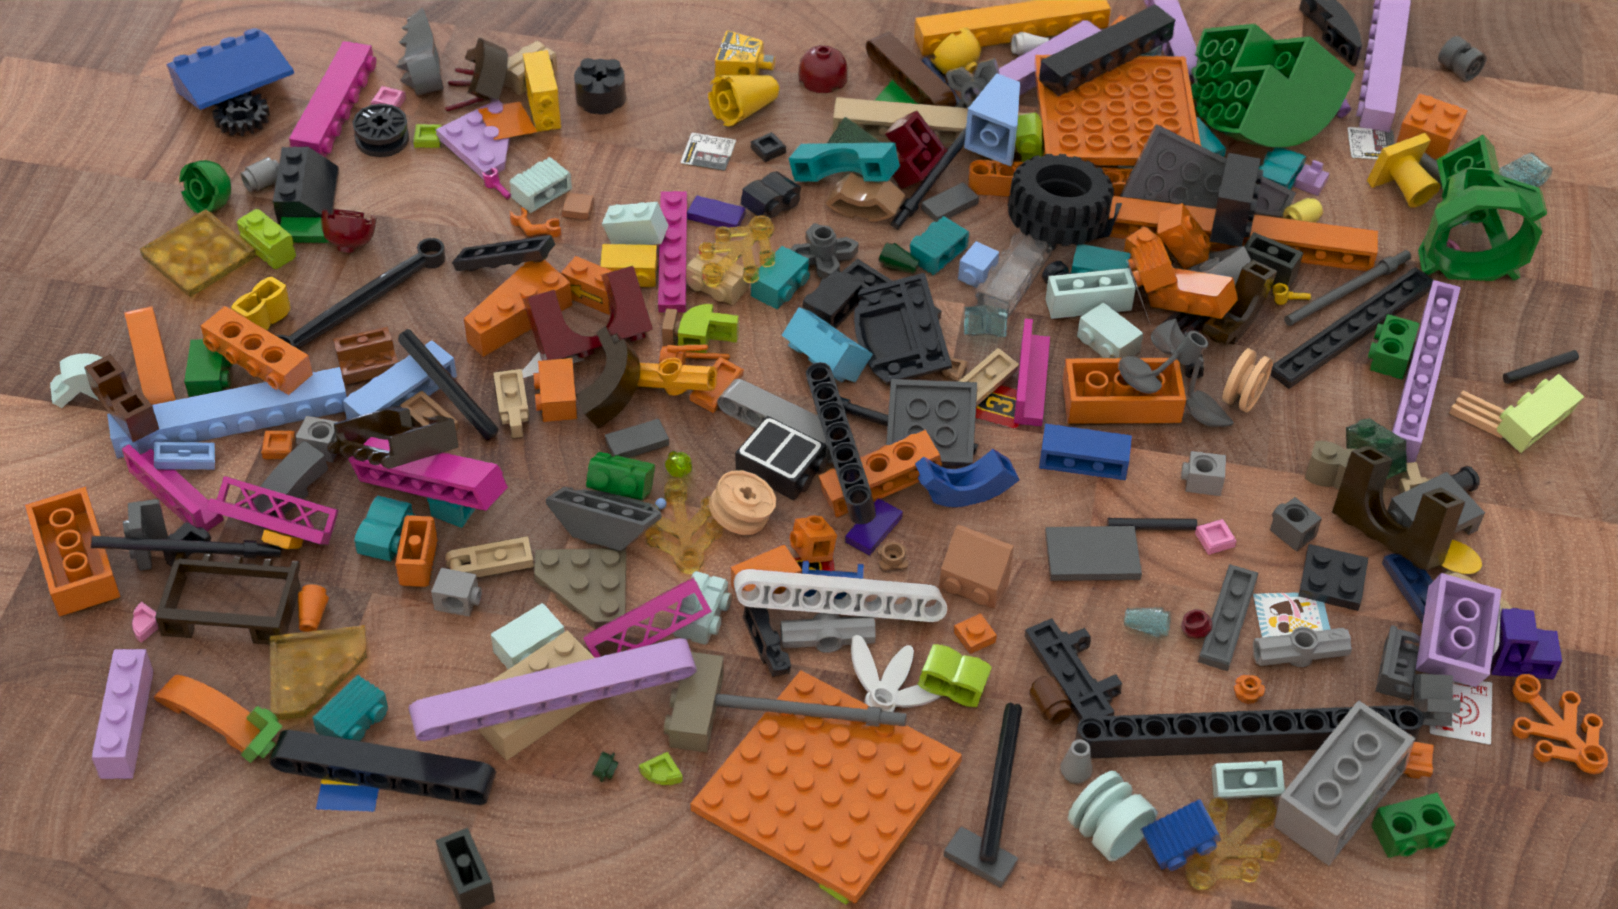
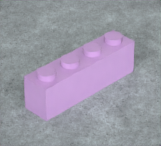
[92,649,153,779]

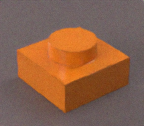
[954,613,997,654]

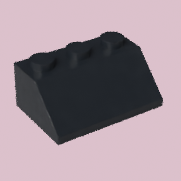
[273,147,339,225]

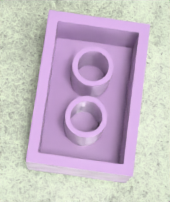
[1416,573,1501,687]

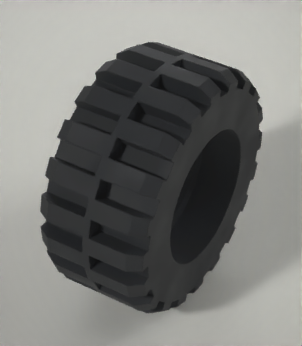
[1008,154,1114,246]

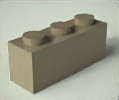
[664,652,724,753]

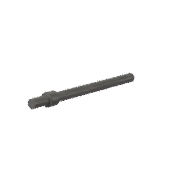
[1284,250,1411,326]
[715,693,907,727]

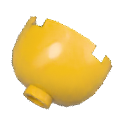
[931,28,981,75]

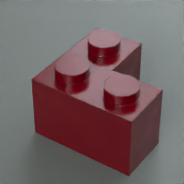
[885,110,947,189]

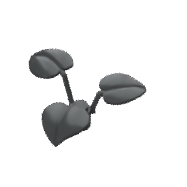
[1118,319,1234,427]

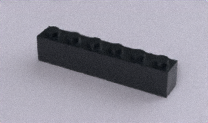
[1039,4,1176,97]

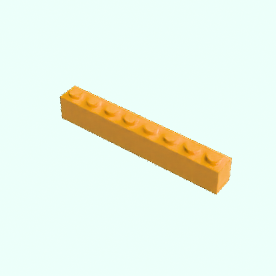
[914,0,1111,56]

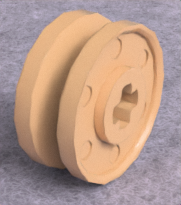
[1222,348,1273,412]
[709,471,776,535]

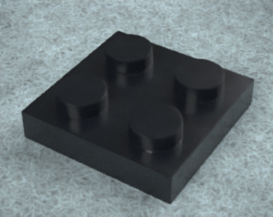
[1298,544,1368,611]

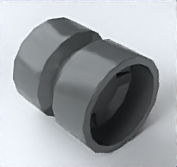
[1438,36,1487,82]

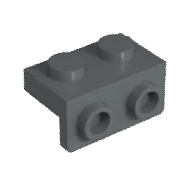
[123,499,168,571]

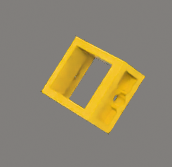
[522,50,561,132]

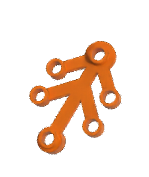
[1512,674,1608,774]

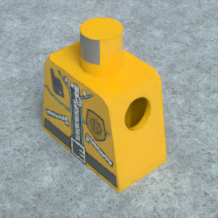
[715,30,776,77]

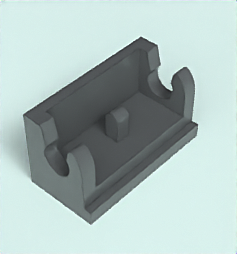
[1375,625,1420,700]

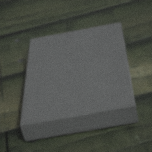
[1045,526,1142,581]

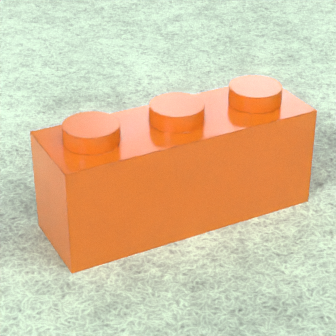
[1147,268,1238,319]

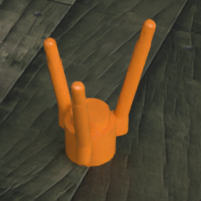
[659,344,730,365]

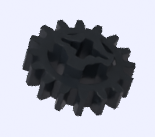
[212,91,270,136]

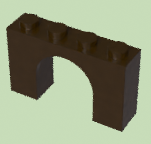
[1332,445,1465,570]

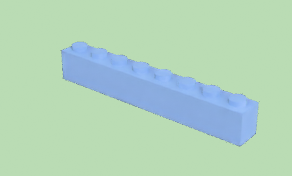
[107,367,347,458]

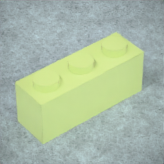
[1497,374,1584,453]

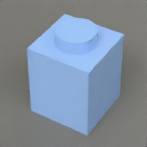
[958,242,999,290]

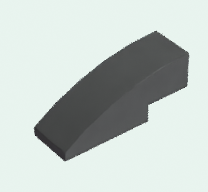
[247,441,328,530]

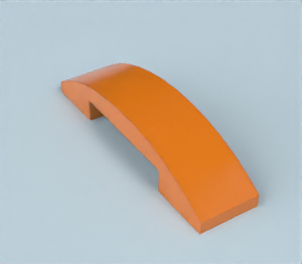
[154,675,260,752]

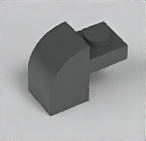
[1413,674,1460,726]

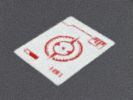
[1430,681,1492,745]

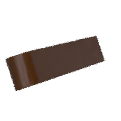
[865,32,956,107]

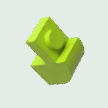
[678,304,739,353]

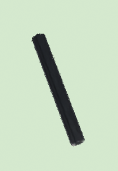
[398,329,499,440]

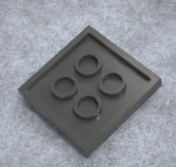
[886,379,977,467]

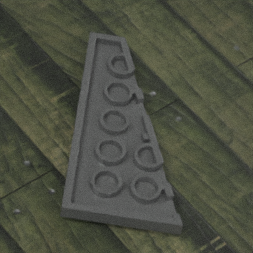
[1120,124,1296,217]

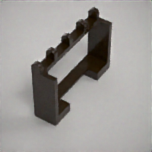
[327,406,459,469]
[155,552,301,646]

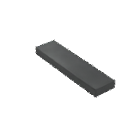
[1198,564,1259,671]

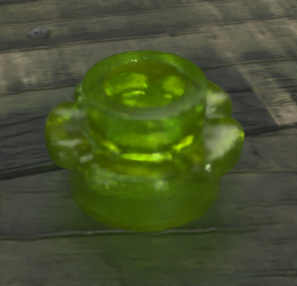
[665,451,692,478]

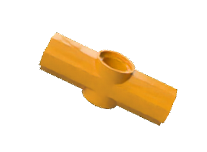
[637,357,717,396]

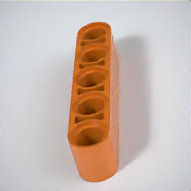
[124,306,176,405]

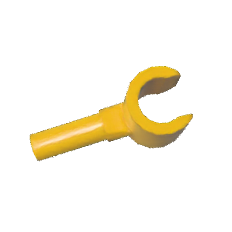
[1273,283,1311,305]

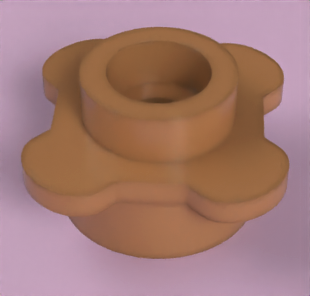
[877,542,909,571]

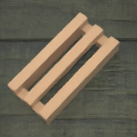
[1449,390,1505,439]

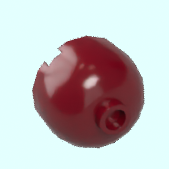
[798,45,848,93]
[321,209,377,253]

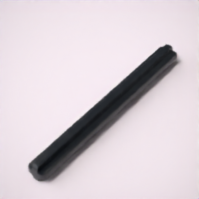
[979,702,1022,865]

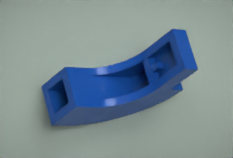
[915,449,1020,507]

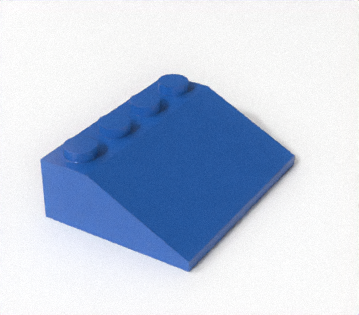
[166,28,295,110]

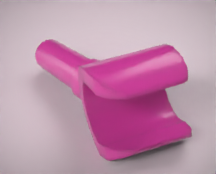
[482,168,511,199]

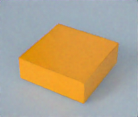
[261,529,304,549]

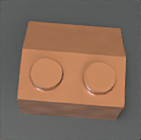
[939,524,1014,609]

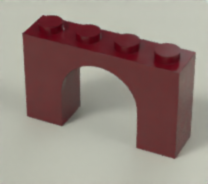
[523,265,653,360]

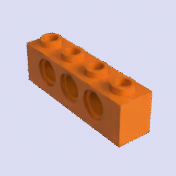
[201,306,313,395]
[818,430,942,518]

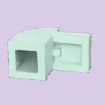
[50,353,102,408]

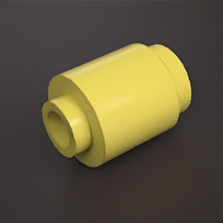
[1283,198,1323,223]

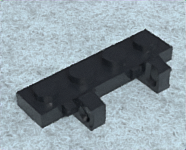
[1025,618,1122,721]

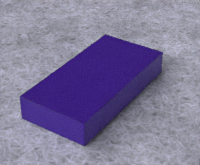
[687,195,746,232]
[845,498,903,556]

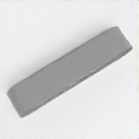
[717,379,833,463]

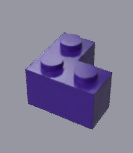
[1491,608,1562,679]

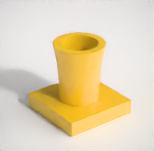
[1366,133,1441,208]

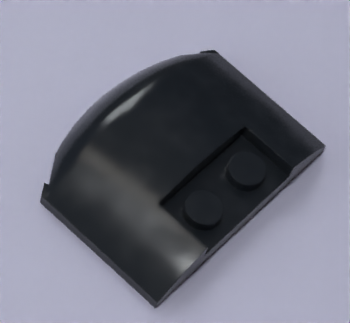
[854,273,952,385]

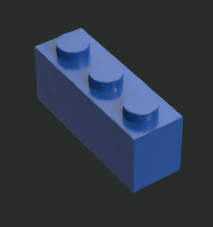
[1039,424,1132,480]

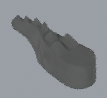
[396,7,444,96]

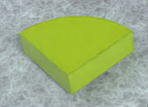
[639,752,683,785]

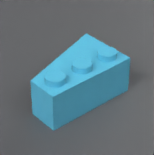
[782,307,873,382]

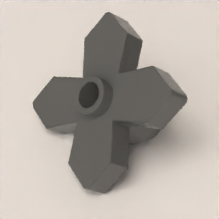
[946,58,1000,108]
[790,223,859,278]

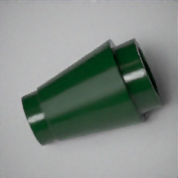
[878,242,920,275]

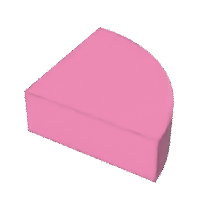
[132,602,159,643]

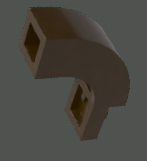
[465,38,508,102]
[1202,260,1277,345]
[576,326,640,428]

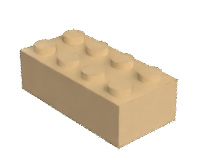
[477,630,594,761]

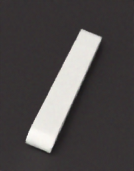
[734,569,947,622]

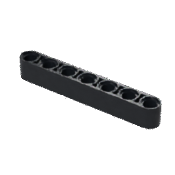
[806,362,876,525]
[270,730,496,805]

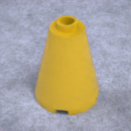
[708,75,779,126]

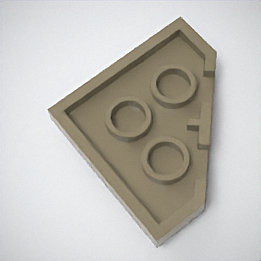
[534,548,627,629]

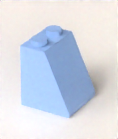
[964,73,1020,167]

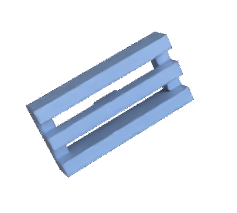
[154,442,215,470]

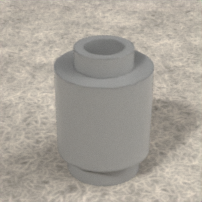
[240,157,279,192]

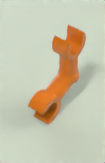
[510,207,561,238]

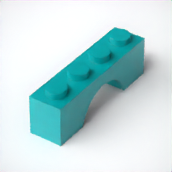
[788,143,900,182]

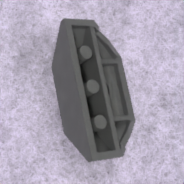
[546,487,662,551]

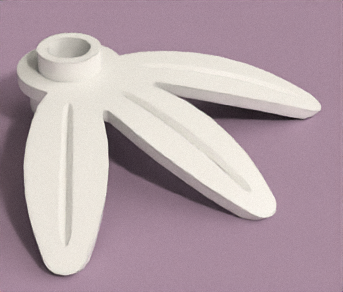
[851,635,941,712]

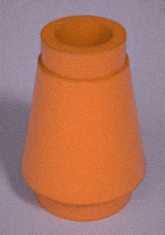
[298,584,329,633]

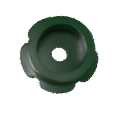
[592,751,619,782]

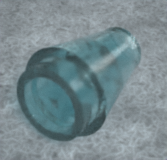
[1124,607,1171,638]

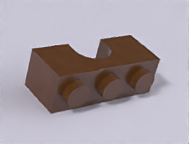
[84,354,159,442]

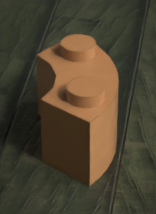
[825,172,905,222]

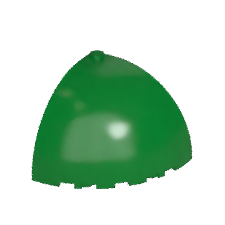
[1191,23,1356,148]

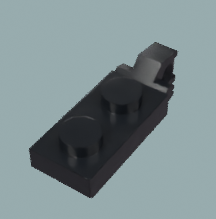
[743,606,791,677]

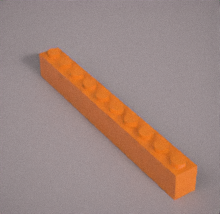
[1109,196,1378,271]

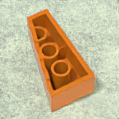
[464,260,572,357]

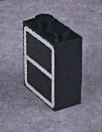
[735,415,828,500]

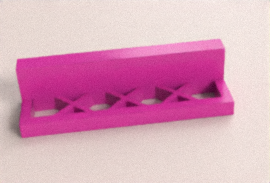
[1014,318,1050,427]
[122,445,224,531]
[207,476,339,545]
[583,577,712,658]

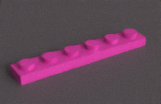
[658,191,687,312]

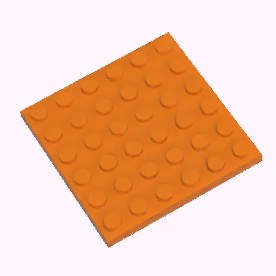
[1034,55,1201,166]
[690,670,962,904]

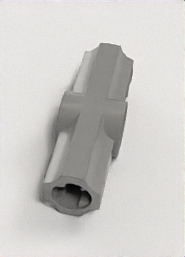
[780,613,876,653]
[1253,627,1352,667]

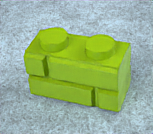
[237,209,296,269]

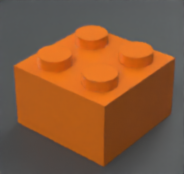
[1396,93,1468,160]

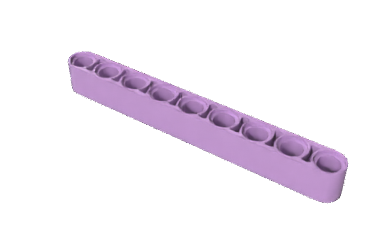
[408,638,697,741]

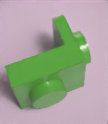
[240,706,283,763]

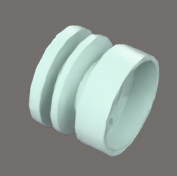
[1068,771,1158,861]

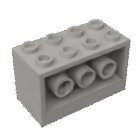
[1274,700,1415,866]

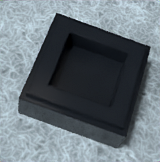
[751,132,786,162]

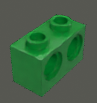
[1367,314,1420,380]
[1371,792,1456,858]

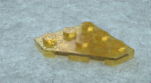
[270,625,367,720]

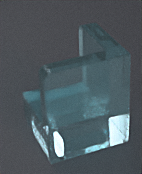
[964,305,1007,337]

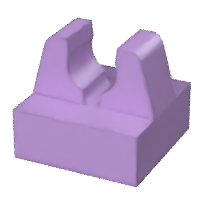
[1294,160,1329,196]

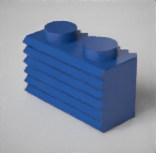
[1141,799,1221,871]

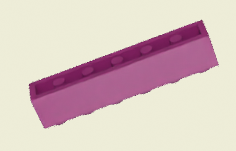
[289,41,376,157]
[348,437,508,511]

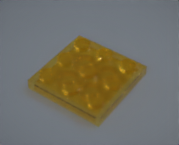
[139,209,257,297]

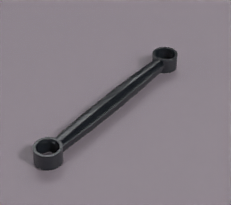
[276,238,446,349]

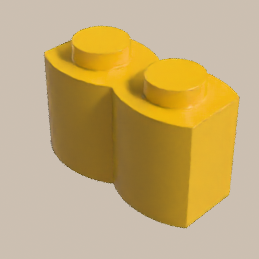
[231,276,291,330]

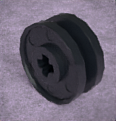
[352,103,409,157]

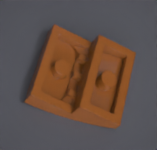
[333,327,399,385]

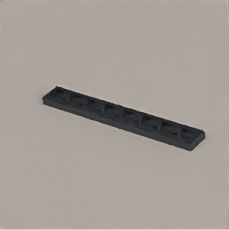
[1270,267,1433,389]

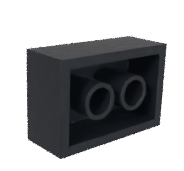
[1210,153,1264,247]

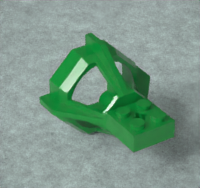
[1418,134,1547,281]

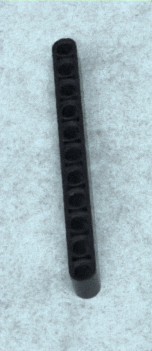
[1075,705,1424,759]

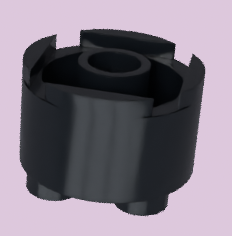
[574,58,626,115]

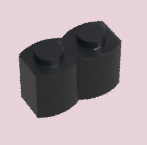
[740,171,801,220]

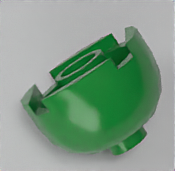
[179,160,231,214]

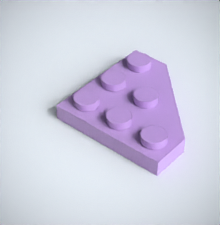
[436,100,510,178]

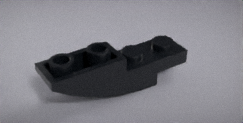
[1299,0,1362,66]

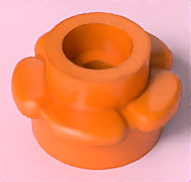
[1234,675,1265,704]

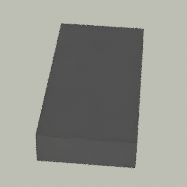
[921,182,979,222]
[605,419,669,458]
[943,826,1018,888]

